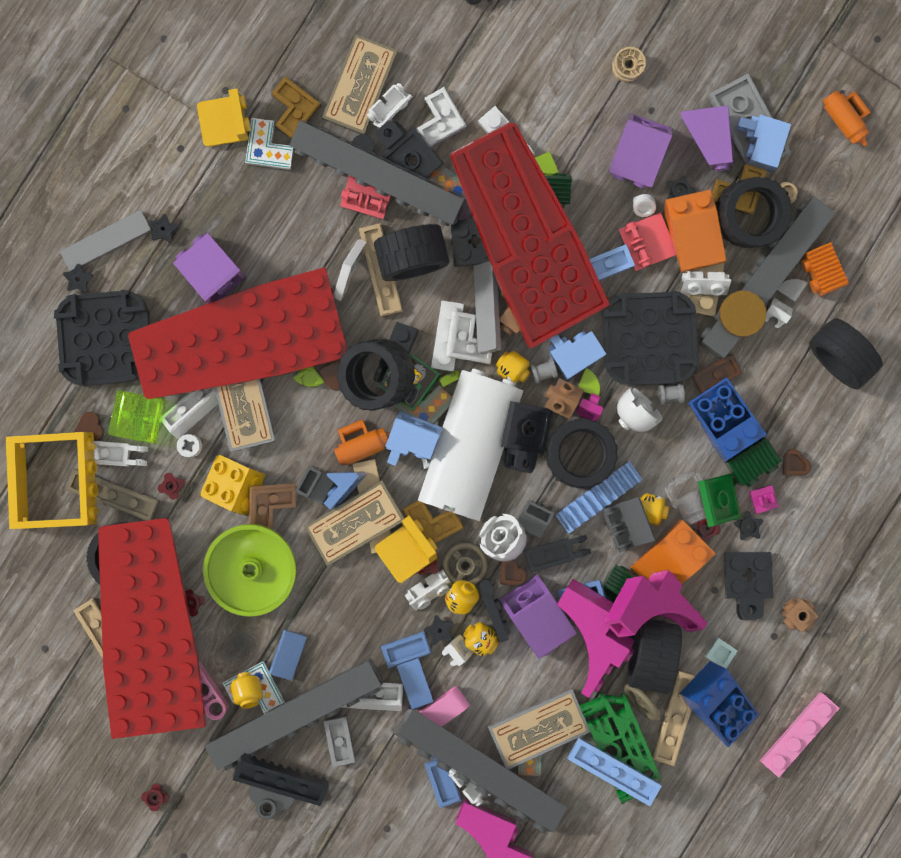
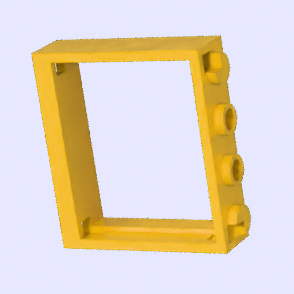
[6,432,99,529]

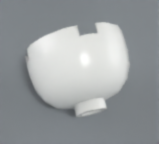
[617,387,662,432]
[479,514,527,562]

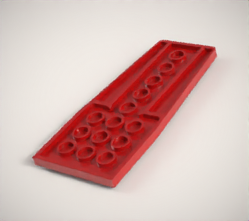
[451,122,610,349]
[128,267,348,400]
[98,518,207,739]

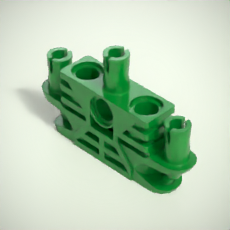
[579,692,661,804]

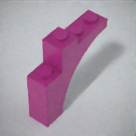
[604,570,707,637]
[557,579,635,698]
[456,798,533,858]

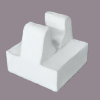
[765,297,793,328]
[442,635,474,666]

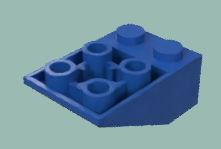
[688,377,767,463]
[679,661,759,747]

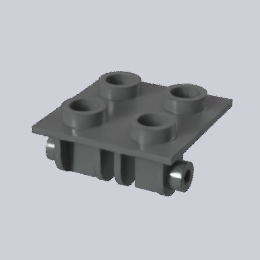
[602,497,656,553]

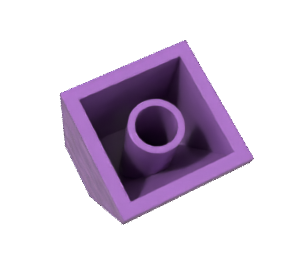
[681,105,734,172]
[609,113,672,188]
[173,233,247,303]
[499,574,577,659]

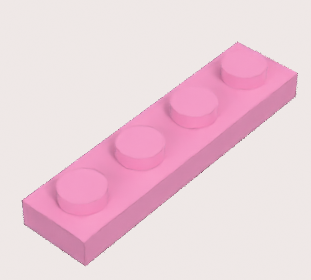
[760,692,840,777]

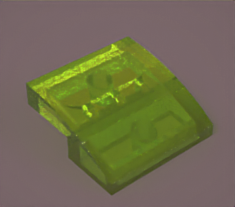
[108,390,165,444]

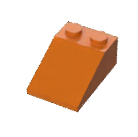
[663,189,726,273]
[630,520,716,584]

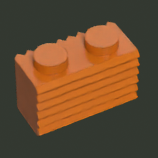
[800,242,849,297]

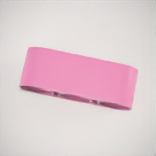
[199,661,229,720]
[419,686,470,727]

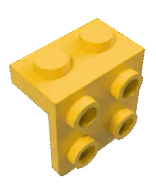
[197,89,251,147]
[201,455,266,516]
[375,516,438,583]

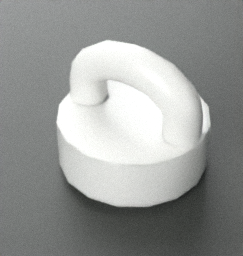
[633,194,656,217]

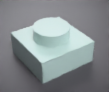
[705,637,737,668]

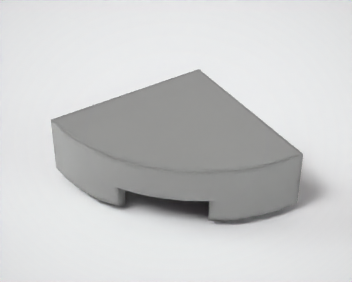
[776,279,807,303]

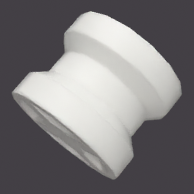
[177,434,203,457]

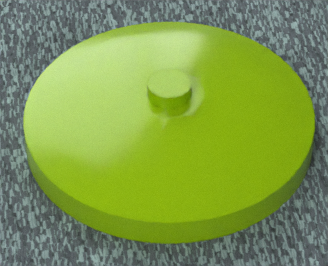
[203,524,297,616]

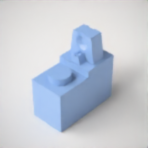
[736,115,791,173]
[548,331,606,380]
[385,411,442,466]

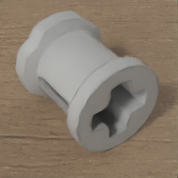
[530,359,558,385]
[658,383,685,405]

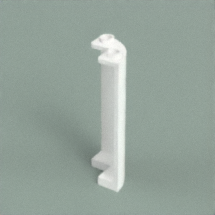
[418,369,523,521]

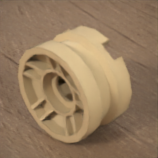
[612,47,646,82]

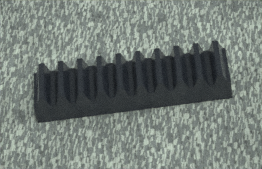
[233,753,329,806]

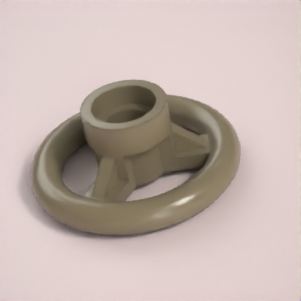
[442,542,488,586]
[624,684,660,721]

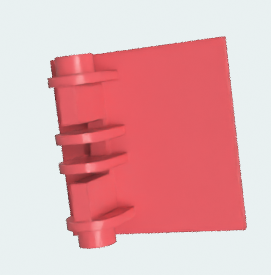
[340,175,391,219]
[618,212,676,271]

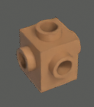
[545,378,584,419]
[780,597,818,632]

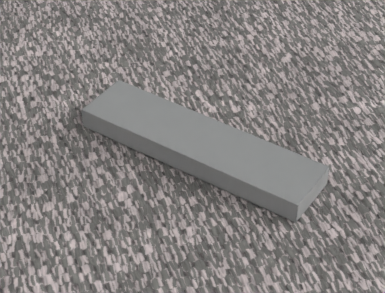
[60,210,152,271]
[474,261,501,355]

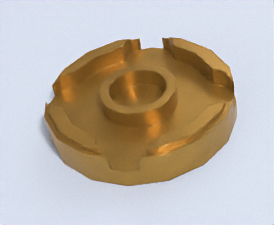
[719,291,766,337]

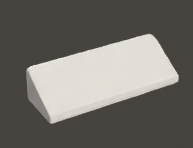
[159,388,218,439]
[340,683,403,711]

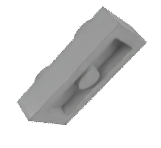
[323,715,356,767]

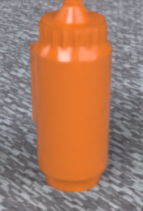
[822,90,871,147]
[334,419,391,466]

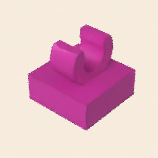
[574,393,603,421]
[749,485,779,514]

